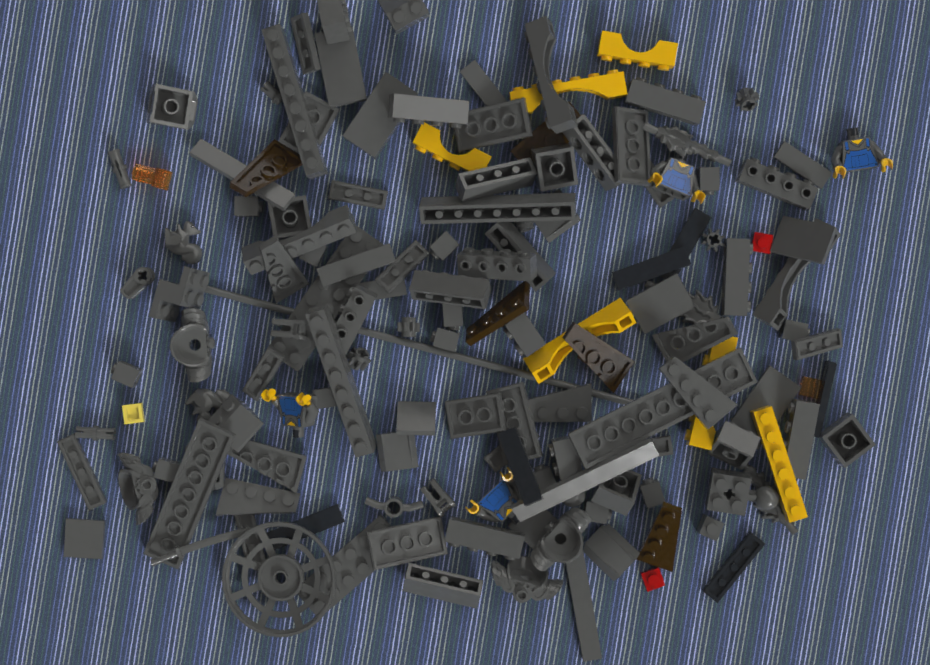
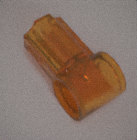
[132,163,173,191]

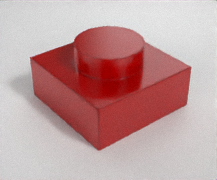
[752,232,774,254]
[640,567,665,592]

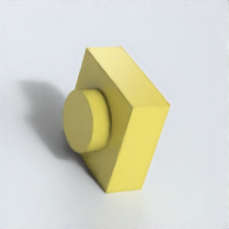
[122,403,145,425]

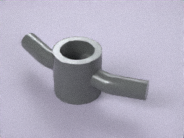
[364,496,424,517]

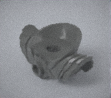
[169,308,215,383]
[117,452,159,525]
[530,507,592,571]
[491,556,563,603]

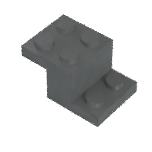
[149,266,210,322]

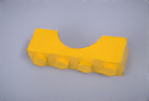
[597,30,678,71]
[413,122,492,172]

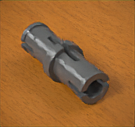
[108,149,132,189]
[75,425,116,441]

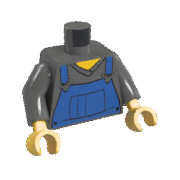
[831,127,893,179]
[647,153,706,204]
[261,389,319,438]
[465,467,522,525]

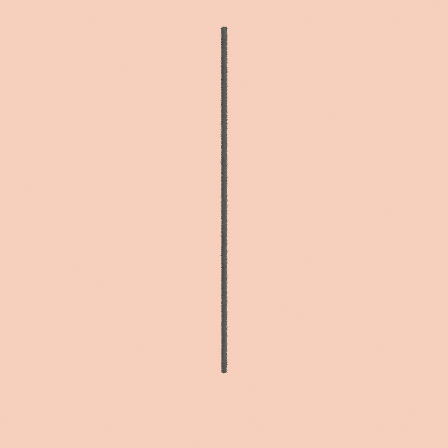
[205,285,691,423]

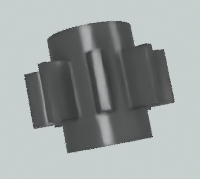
[735,88,760,111]
[701,228,725,252]
[397,317,420,337]
[346,347,371,371]

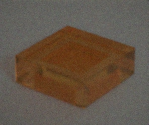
[799,376,822,399]

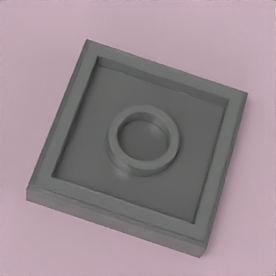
[396,401,436,436]
[64,518,106,559]

